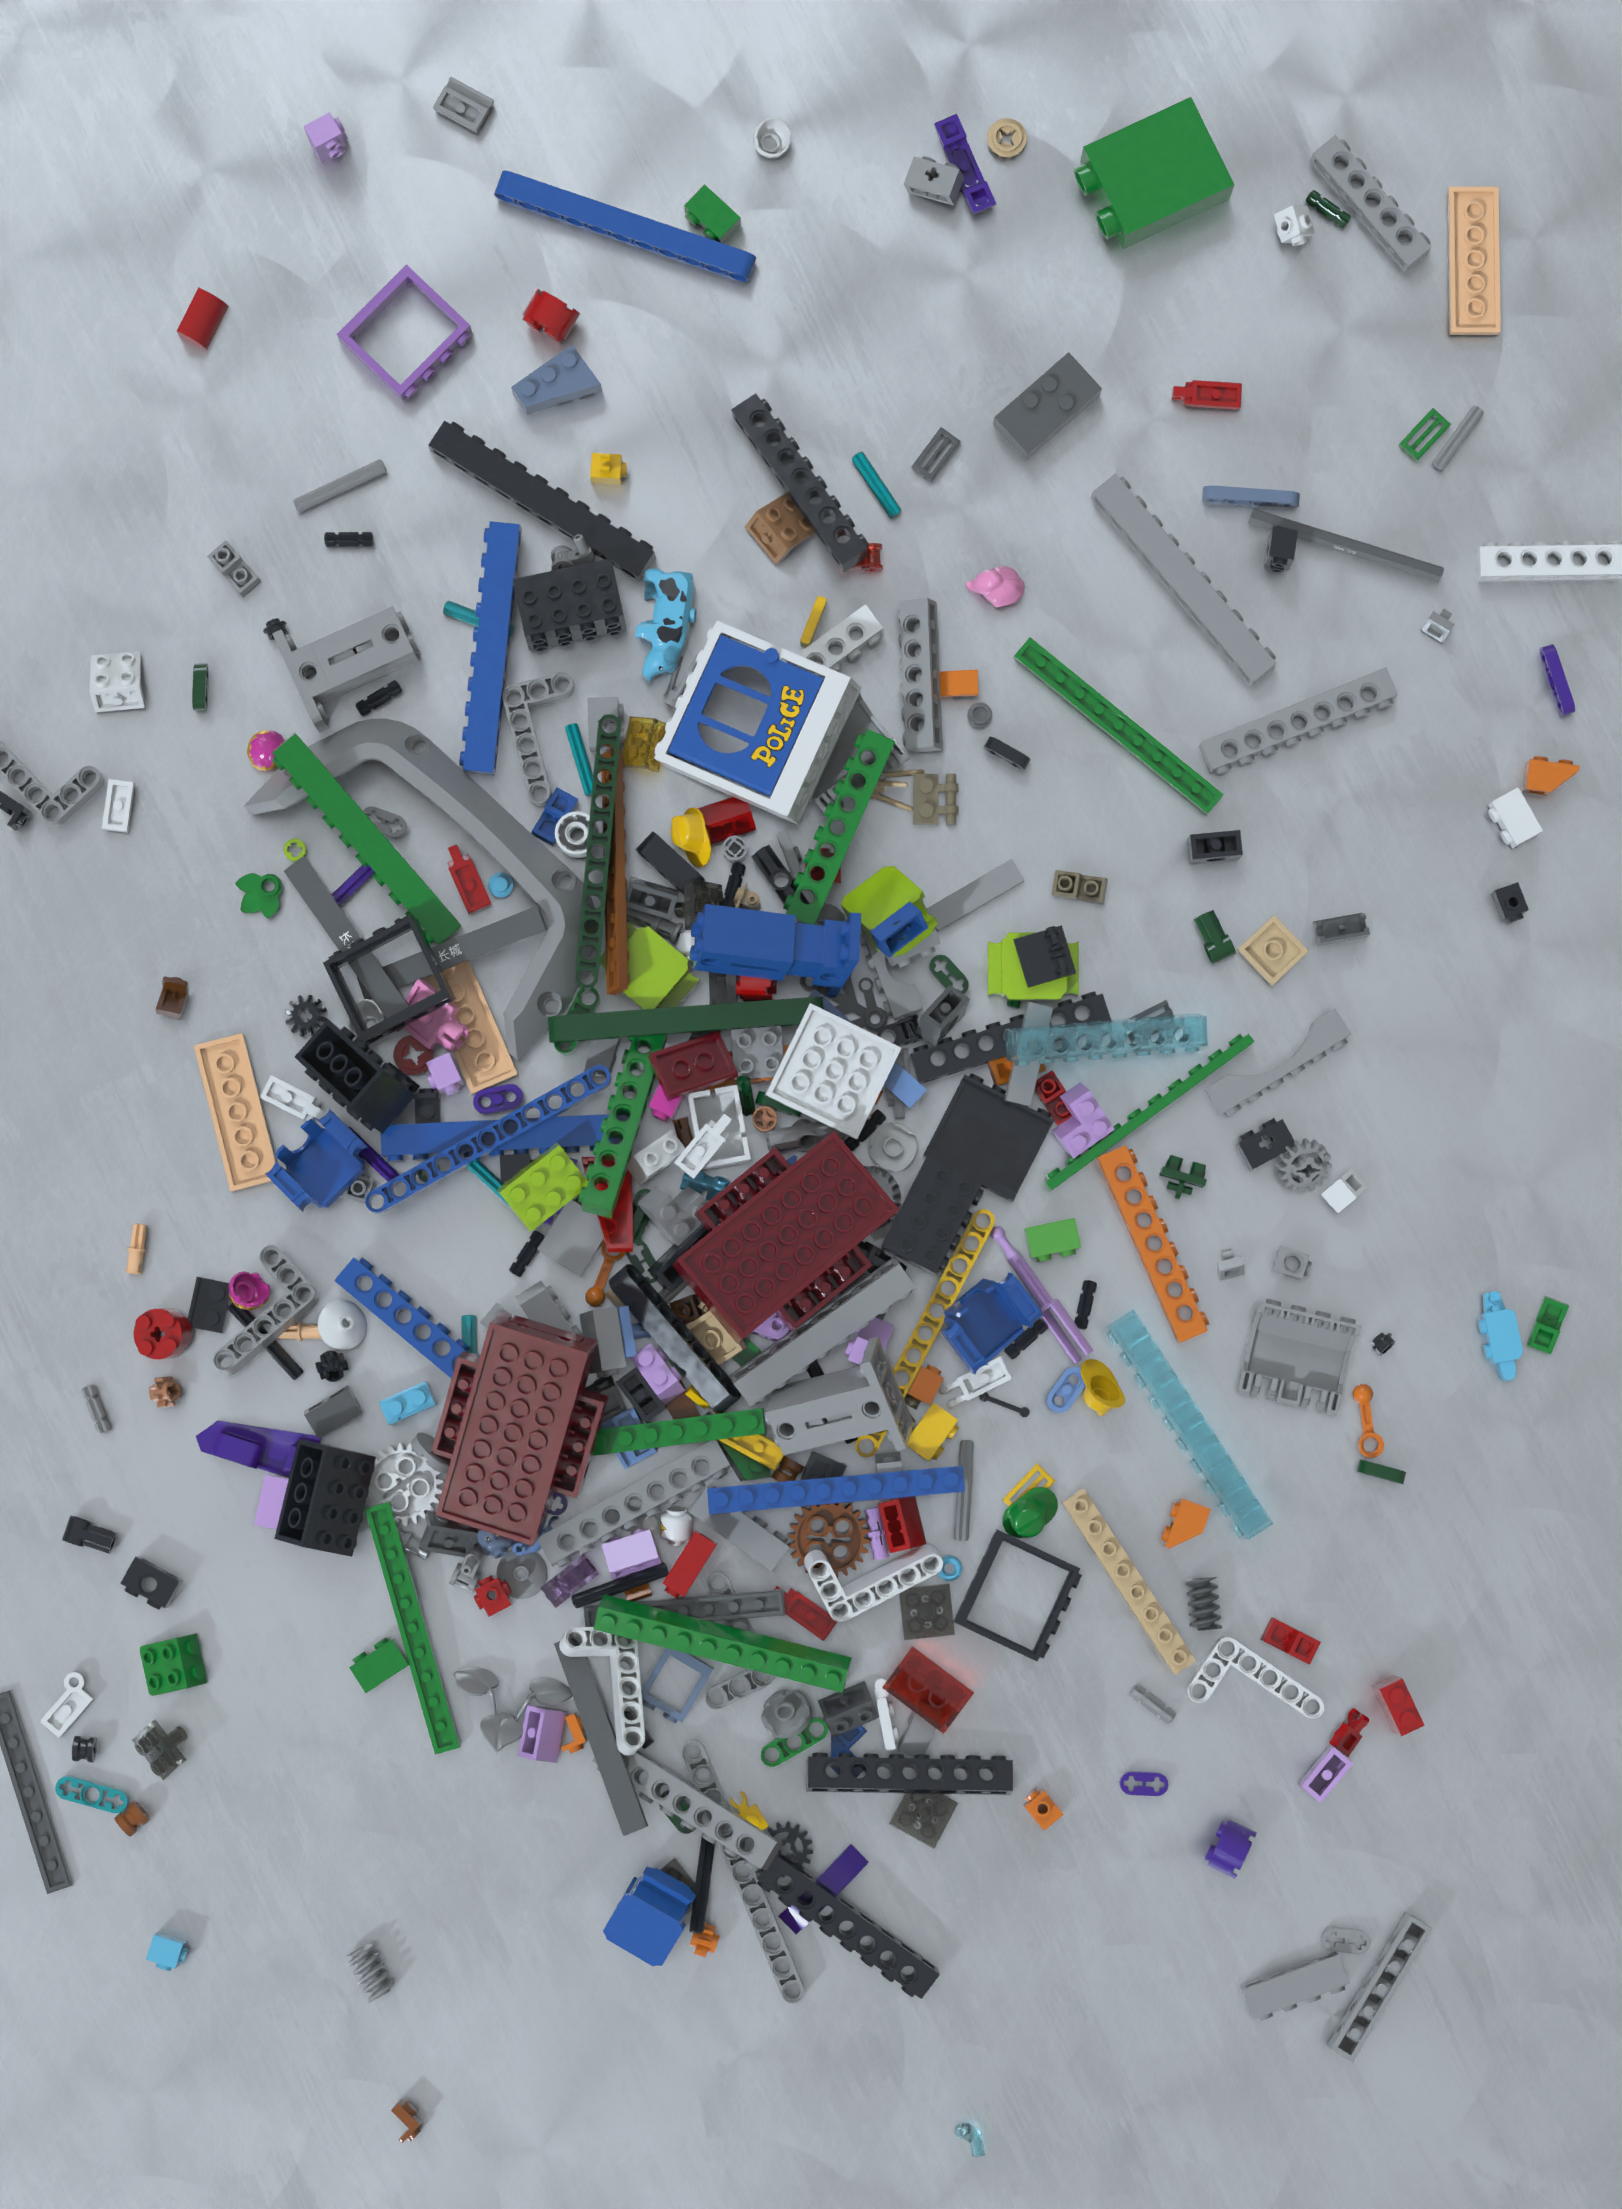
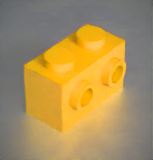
[907,1402,959,1462]

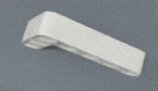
[804,1544,943,1622]
[559,1627,645,1756]
[1186,1636,1324,1718]

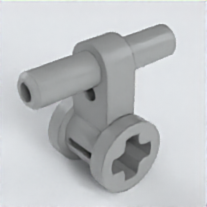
[551,534,595,571]
[449,1543,483,1594]

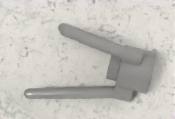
[663,656,697,710]

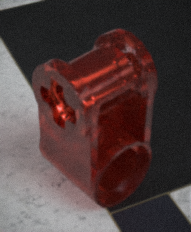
[835,543,883,572]

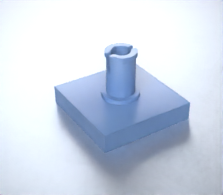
[617,1306,651,1359]

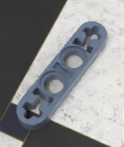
[1202,486,1300,508]

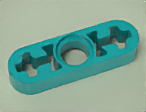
[55,1776,129,1813]

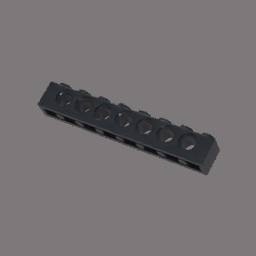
[731,393,869,572]
[910,991,1112,1084]
[806,1753,1013,1795]
[756,1851,940,1999]

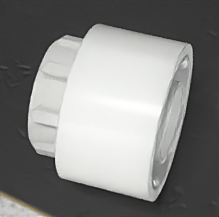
[555,811,599,858]

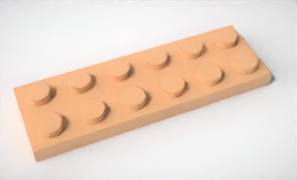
[1448,187,1501,335]
[423,936,518,1095]
[194,1033,276,1192]

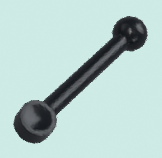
[979,1392,1030,1417]

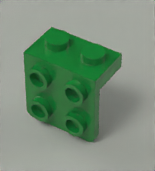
[140,1633,207,1696]

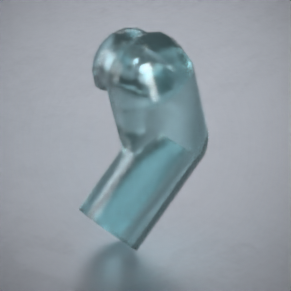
[955,2123,985,2157]

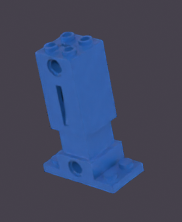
[689,904,861,997]

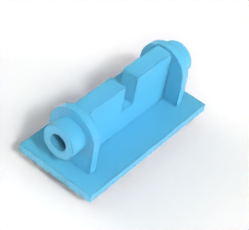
[680,1170,730,1201]

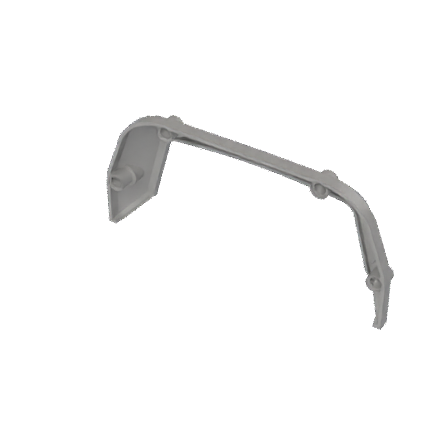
[244,718,598,1062]

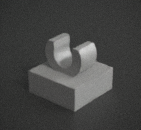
[1421,609,1455,643]
[1217,1248,1245,1280]

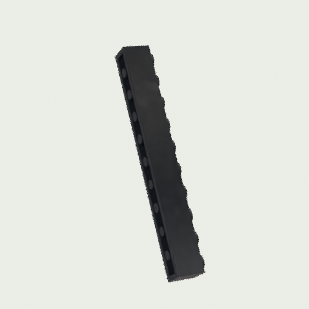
[428,420,655,582]

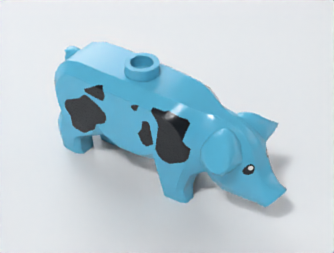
[635,569,697,682]

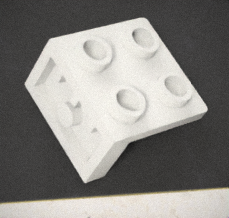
[89,651,145,712]

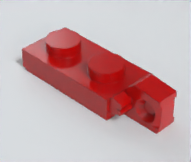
[1172,380,1242,410]
[447,844,492,915]
[774,1586,837,1641]

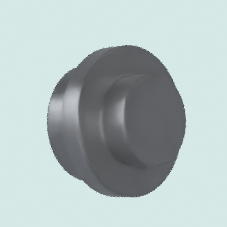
[967,703,992,728]

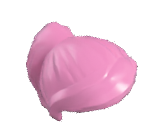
[966,566,1025,607]

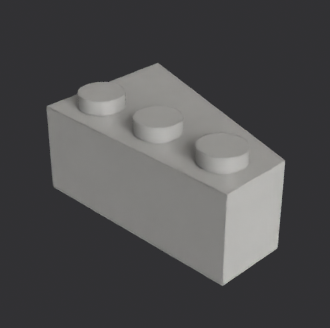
[516,1281,583,1336]

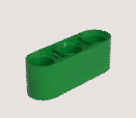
[554,988,601,1056]
[761,1717,828,1767]

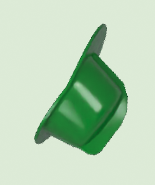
[1002,1487,1058,1538]

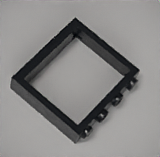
[323,915,456,1045]
[953,1529,1082,1662]

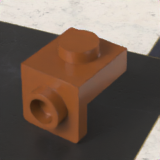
[391,2099,422,2143]

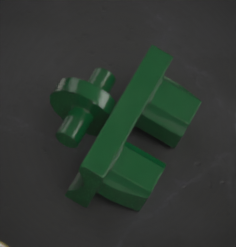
[1159,1155,1207,1199]

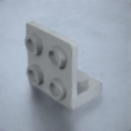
[731,1026,784,1080]

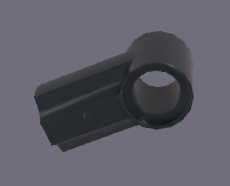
[62,1515,117,1554]

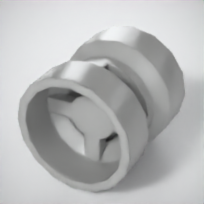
[722,835,748,863]

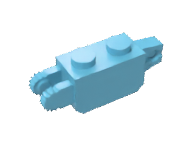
[1478,1291,1523,1381]

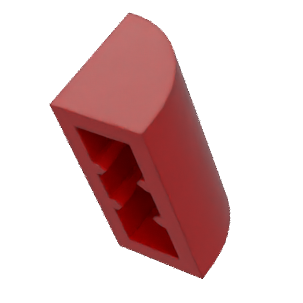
[177,287,229,350]
[697,797,757,844]
[878,1497,927,1553]

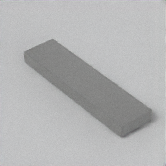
[927,859,1024,931]
[1005,1002,1053,1106]

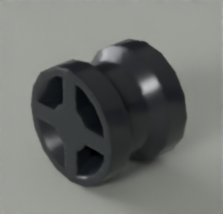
[72,1736,97,1763]

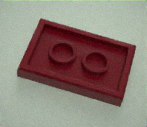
[648,1031,738,1101]

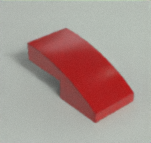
[1260,1617,1321,1665]

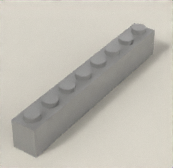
[729,1256,916,1406]

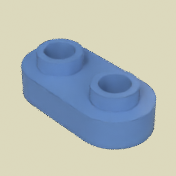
[1046,1367,1086,1413]

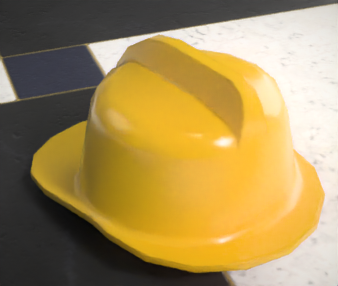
[671,807,711,867]
[1080,1359,1125,1416]

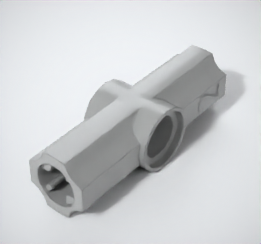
[766,1119,845,1152]

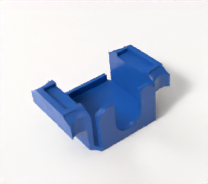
[265,1109,367,1212]
[940,1272,1044,1374]
[603,1867,696,1966]

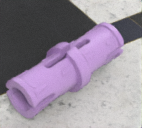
[864,1507,889,1560]

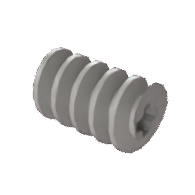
[345,1943,394,2003]

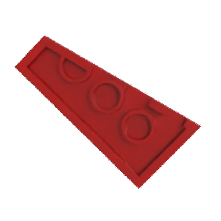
[581,1156,633,1253]

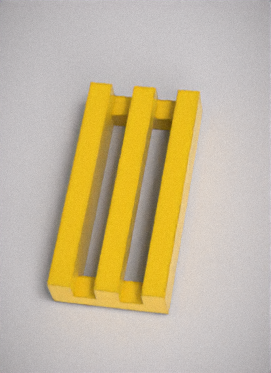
[800,596,827,648]
[1002,1463,1055,1506]

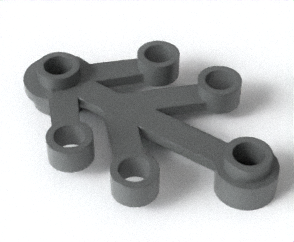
[800,973,888,1032]

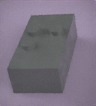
[993,352,1102,461]

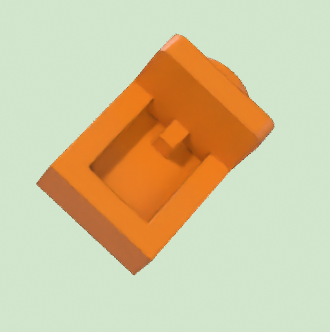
[561,1712,587,1754]

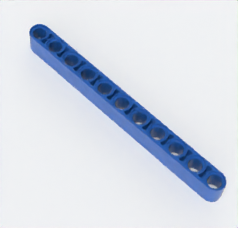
[494,170,756,282]
[365,1065,612,1214]

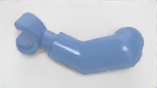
[512,1516,559,1556]

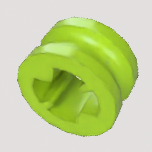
[283,838,307,862]

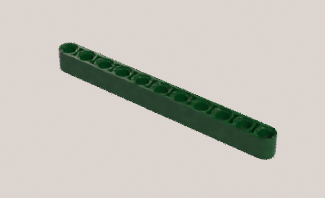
[575,714,621,990]
[548,997,824,1043]

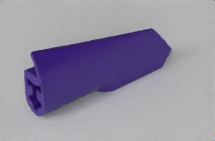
[196,1421,322,1478]

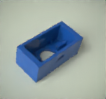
[870,901,928,958]

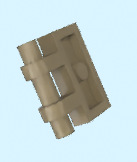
[913,774,959,825]

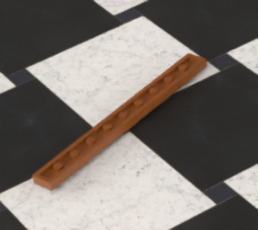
[601,748,630,995]

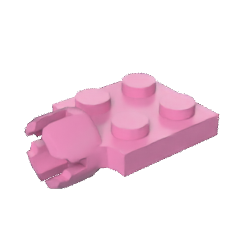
[403,979,469,1052]

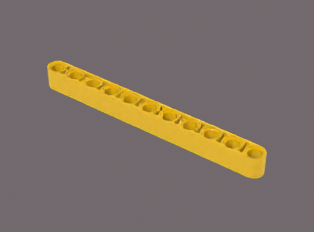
[855,1209,995,1458]

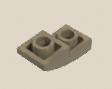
[1052,870,1108,904]

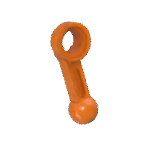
[585,1241,626,1307]
[1353,1384,1384,1458]

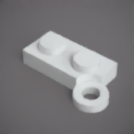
[40,1672,95,1738]

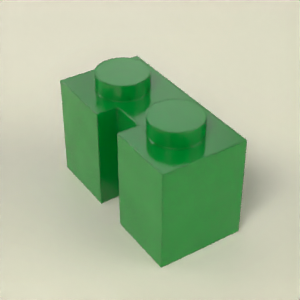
[684,184,741,243]
[349,1638,409,1693]

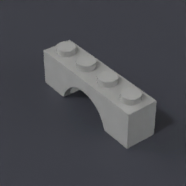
[860,926,923,1021]

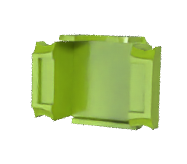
[841,865,938,957]
[600,921,700,1009]
[987,932,1079,1000]

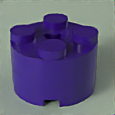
[1205,1819,1257,1879]

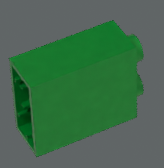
[1074,97,1235,249]

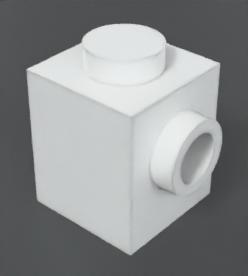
[1321,1169,1368,1213]

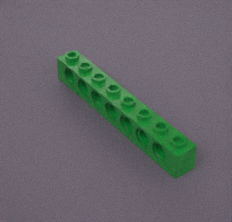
[783,729,895,925]
[579,1035,668,1219]

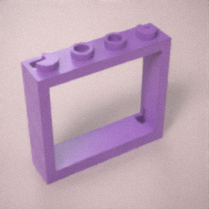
[337,264,472,401]

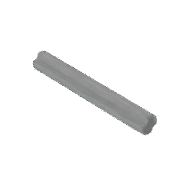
[293,459,386,512]
[955,1440,974,1541]

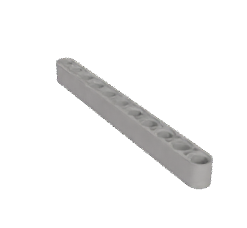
[682,1739,804,2004]

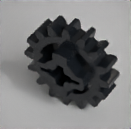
[767,1821,813,1878]

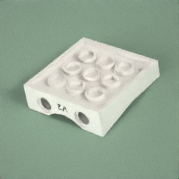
[765,1003,901,1139]

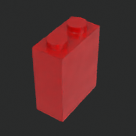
[662,1530,718,1598]
[1371,1675,1425,1737]

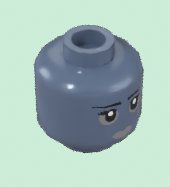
[477,1529,513,1559]

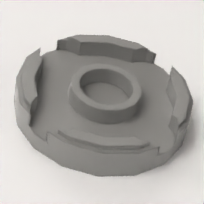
[411,1433,451,1474]
[761,1689,812,1739]

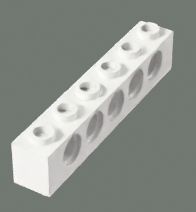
[1476,541,1622,581]

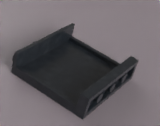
[922,1073,1054,1202]

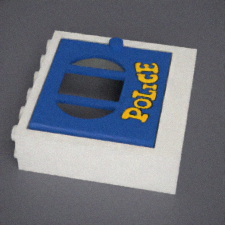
[654,621,861,825]

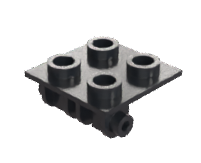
[1013,925,1076,988]

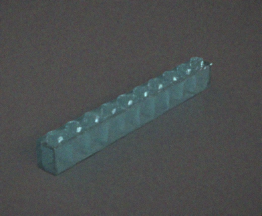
[1106,1309,1273,1540]

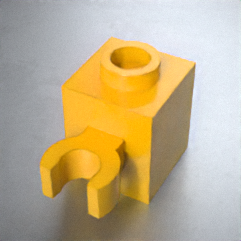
[590,453,627,485]

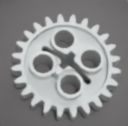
[366,1443,445,1526]

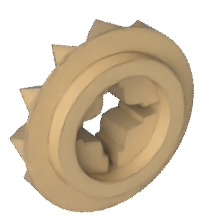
[987,118,1027,158]

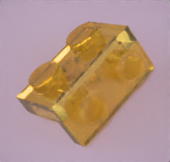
[622,716,666,772]

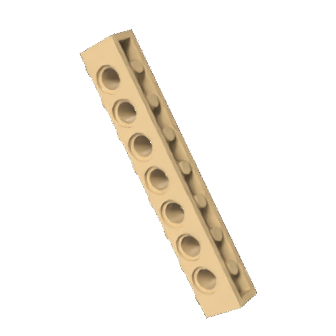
[1061,1488,1196,1675]

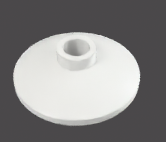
[317,1300,367,1350]

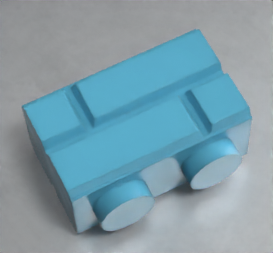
[379,1381,438,1425]

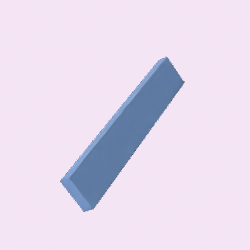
[809,989,927,1109]

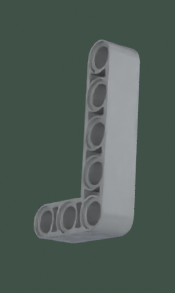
[502,672,574,807]
[0,740,104,826]
[213,1245,318,1376]
[705,1571,774,1710]

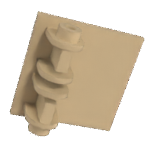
[733,883,761,911]

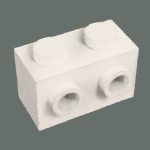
[1488,787,1543,849]

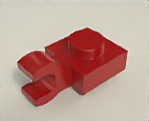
[1329,1708,1370,1757]

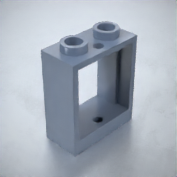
[641,1648,714,1724]

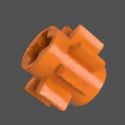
[690,1923,720,1957]

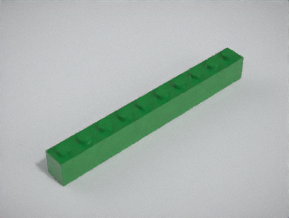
[272,733,461,945]
[594,1594,852,1693]

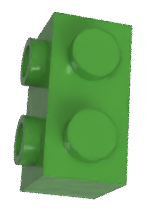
[1024,1218,1081,1262]

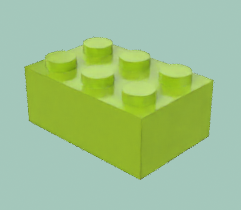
[497,1143,588,1232]

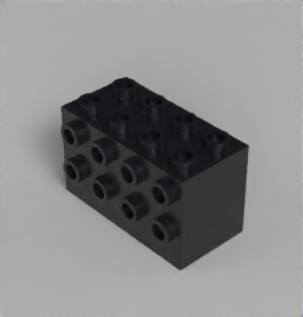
[513,558,627,652]
[295,1019,416,1134]
[881,1155,984,1277]
[274,1439,376,1557]

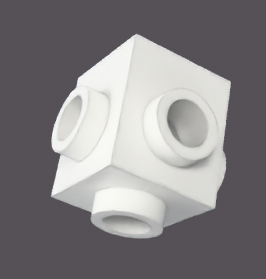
[1274,205,1315,246]

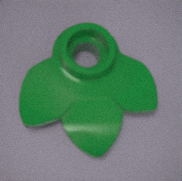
[235,873,283,919]

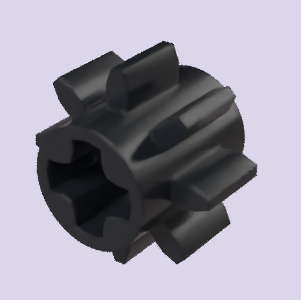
[315,1350,349,1382]

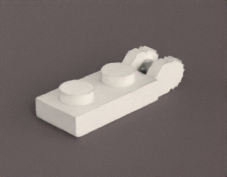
[939,1356,1013,1409]
[874,1678,900,1750]

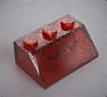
[882,1645,974,1734]

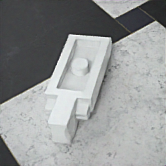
[260,1075,328,1121]
[674,1113,733,1179]

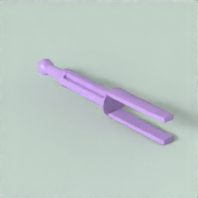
[990,1226,1093,1364]

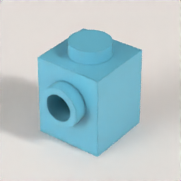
[146,1932,189,1971]

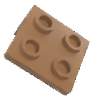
[745,493,815,564]

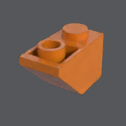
[1522,756,1580,796]
[1161,1498,1211,1548]

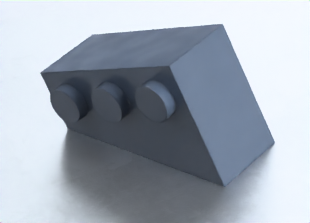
[511,345,602,415]

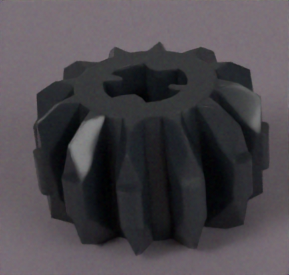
[285,995,327,1038]

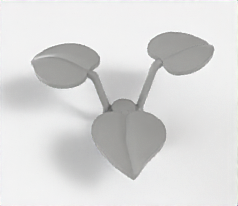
[454,1667,572,1753]

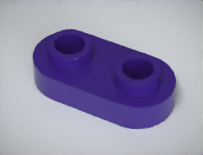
[473,1084,524,1115]

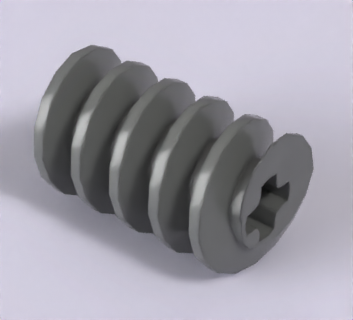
[1185,1577,1222,1631]

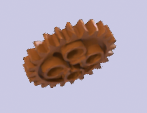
[787,1503,870,1579]

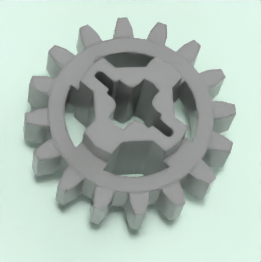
[1276,1138,1332,1193]

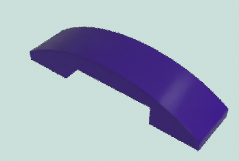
[934,114,996,215]
[778,1844,869,1934]

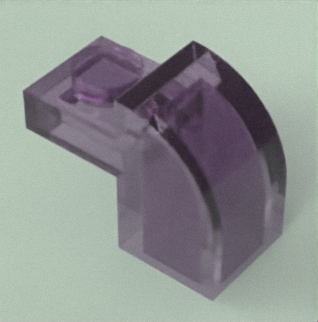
[540,1554,599,1608]

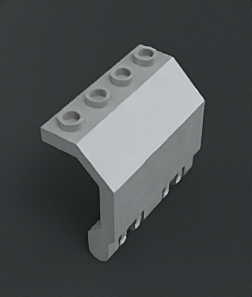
[812,693,910,812]
[1237,1299,1361,1416]

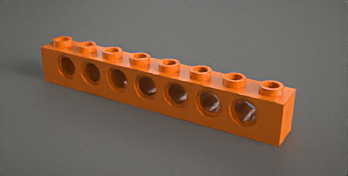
[1097,1145,1209,1344]

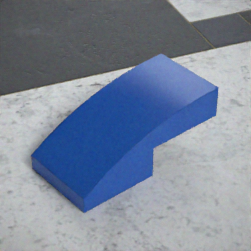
[531,787,579,846]

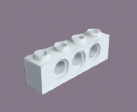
[787,604,883,677]

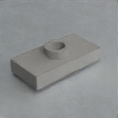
[777,830,802,881]

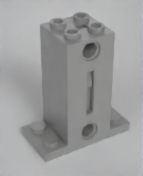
[272,606,419,733]
[764,1337,914,1455]

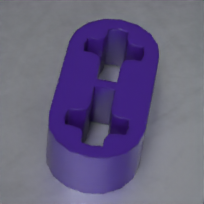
[1119,1771,1168,1796]

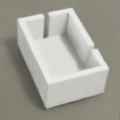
[687,1085,751,1170]

